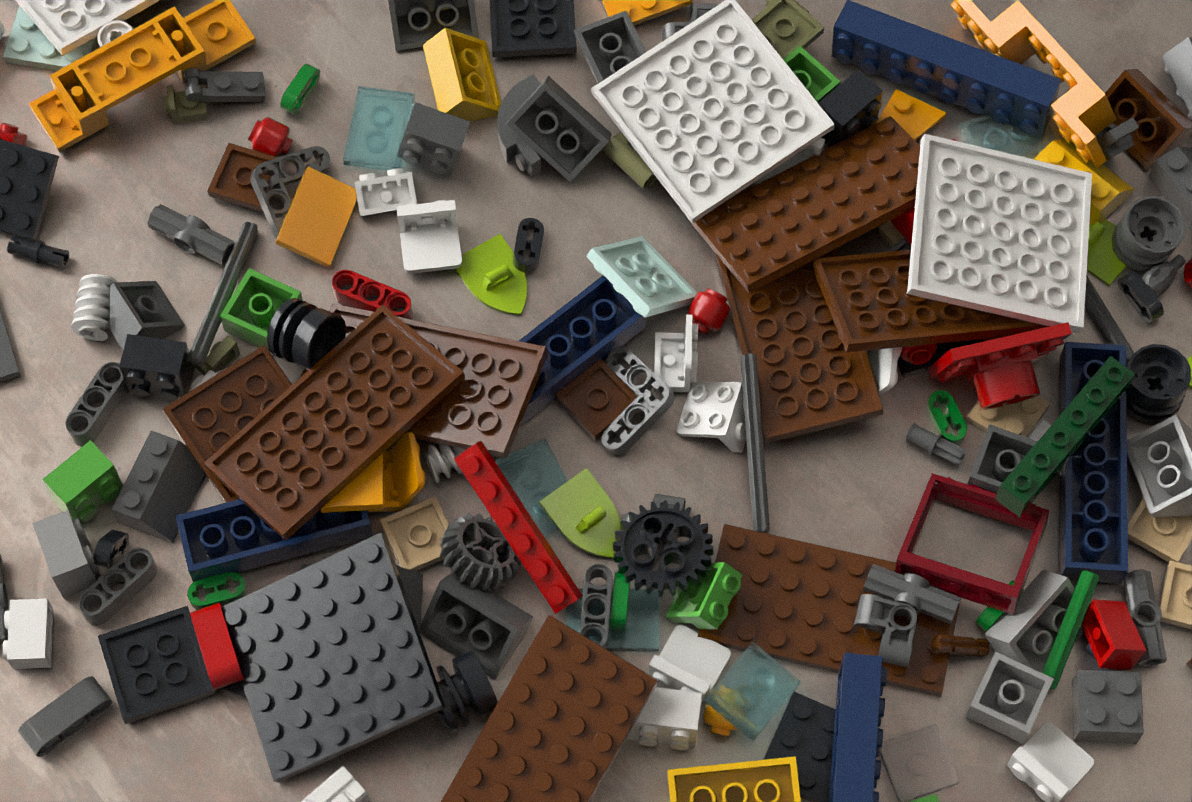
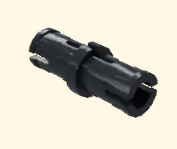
[7,235,69,269]

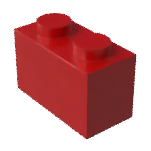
[1081,599,1146,670]

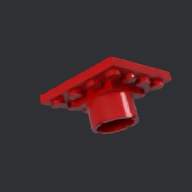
[927,322,1072,410]

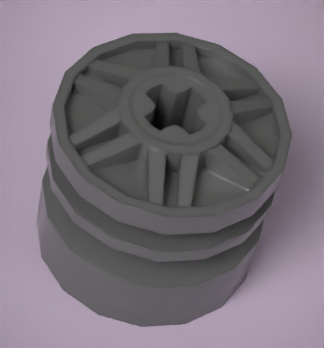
[1112,196,1186,271]

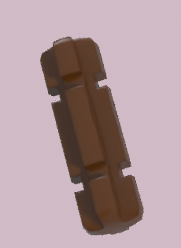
[933,634,990,657]

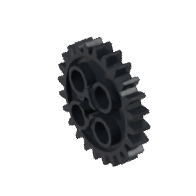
[613,500,714,597]

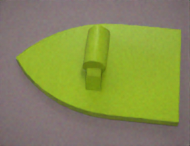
[1087,219,1126,286]
[455,234,527,316]
[539,468,620,558]

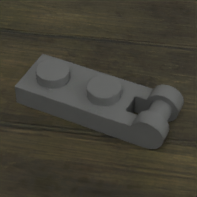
[183,68,266,102]

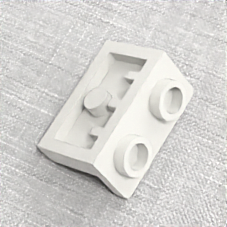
[354,168,417,217]

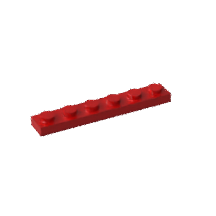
[454,441,583,614]

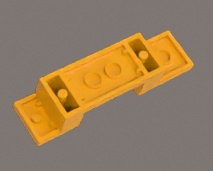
[29,0,256,153]
[950,0,1116,168]

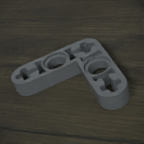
[250,146,330,239]
[602,346,674,455]

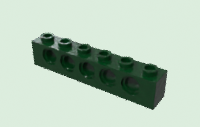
[995,356,1135,518]

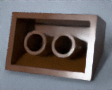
[1105,69,1192,171]

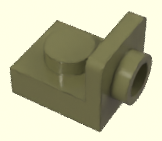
[163,85,208,124]
[193,335,240,375]

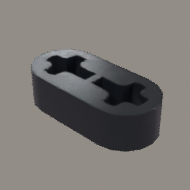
[513,218,544,272]
[1118,271,1164,323]
[93,529,129,568]

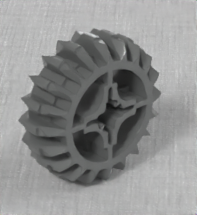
[440,513,521,592]

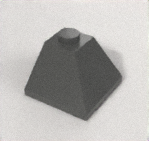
[109,281,185,349]

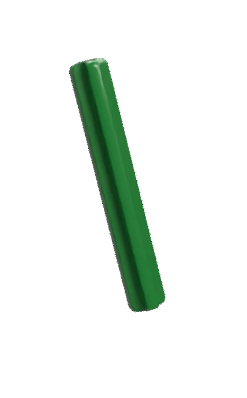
[1042,570,1099,690]

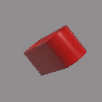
[332,269,413,319]
[190,602,244,690]

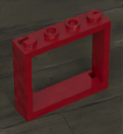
[895,473,1050,615]

